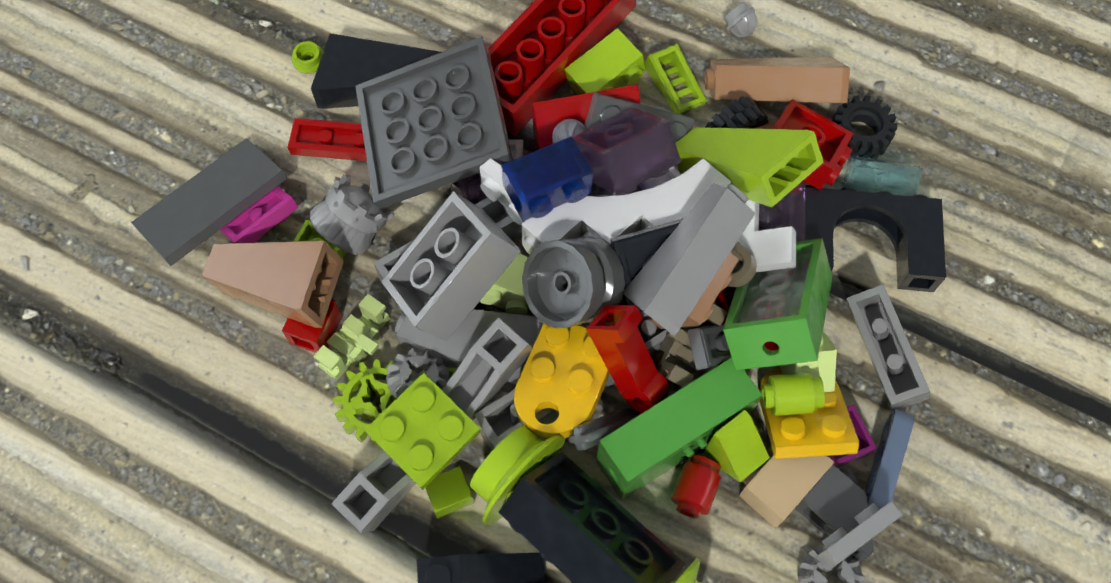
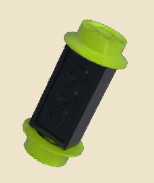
[470,425,701,583]

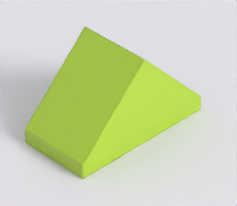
[702,410,770,482]

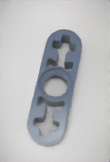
[865,408,914,509]

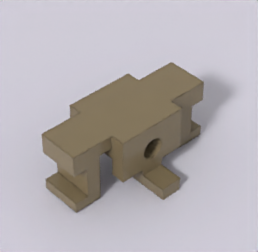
[656,304,728,388]

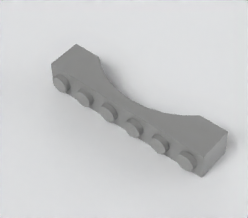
[331,318,532,532]

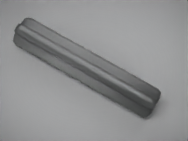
[569,406,641,451]

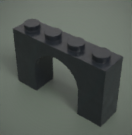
[789,185,946,292]

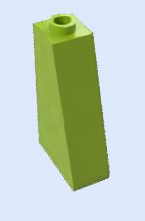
[670,127,823,208]

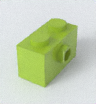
[564,28,646,95]

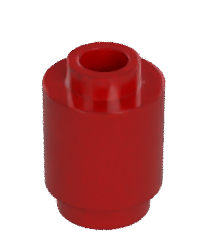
[671,455,722,519]

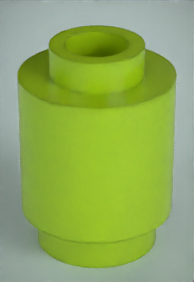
[761,372,825,416]

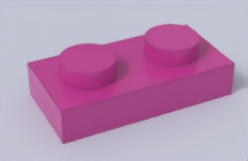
[220,186,299,243]

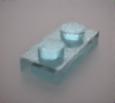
[842,156,923,196]

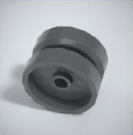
[522,236,625,328]

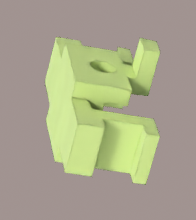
[313,294,390,381]

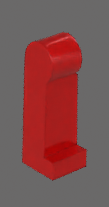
[586,305,669,414]

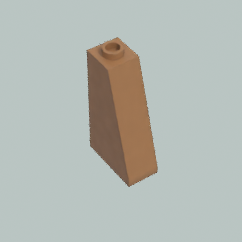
[704,56,850,103]
[201,241,344,328]

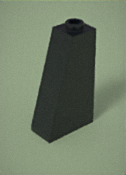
[311,33,441,109]

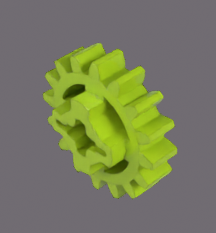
[333,359,410,445]

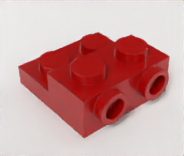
[773,99,854,190]

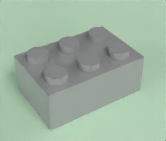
[381,191,521,341]

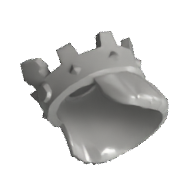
[310,174,395,255]

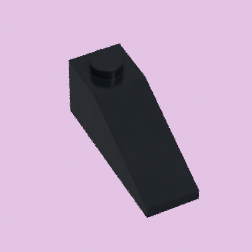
[417,553,546,583]

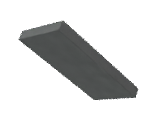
[131,138,287,266]

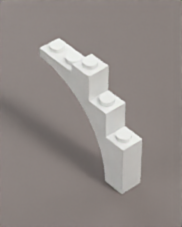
[480,158,732,255]

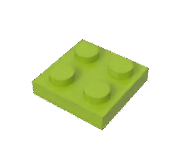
[364,373,482,490]

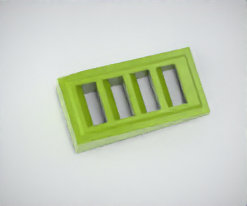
[644,44,708,114]

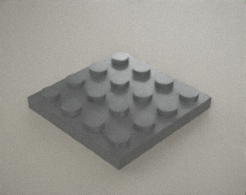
[356,37,513,209]

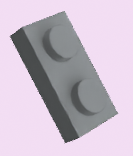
[816,501,903,570]

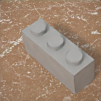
[847,284,930,410]

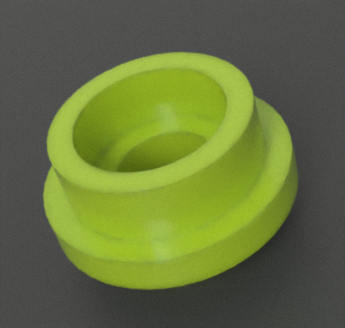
[291,41,323,74]

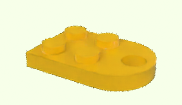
[514,323,610,439]
[760,367,859,459]

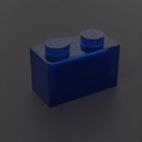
[501,136,593,222]

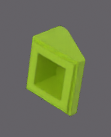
[426,466,474,519]

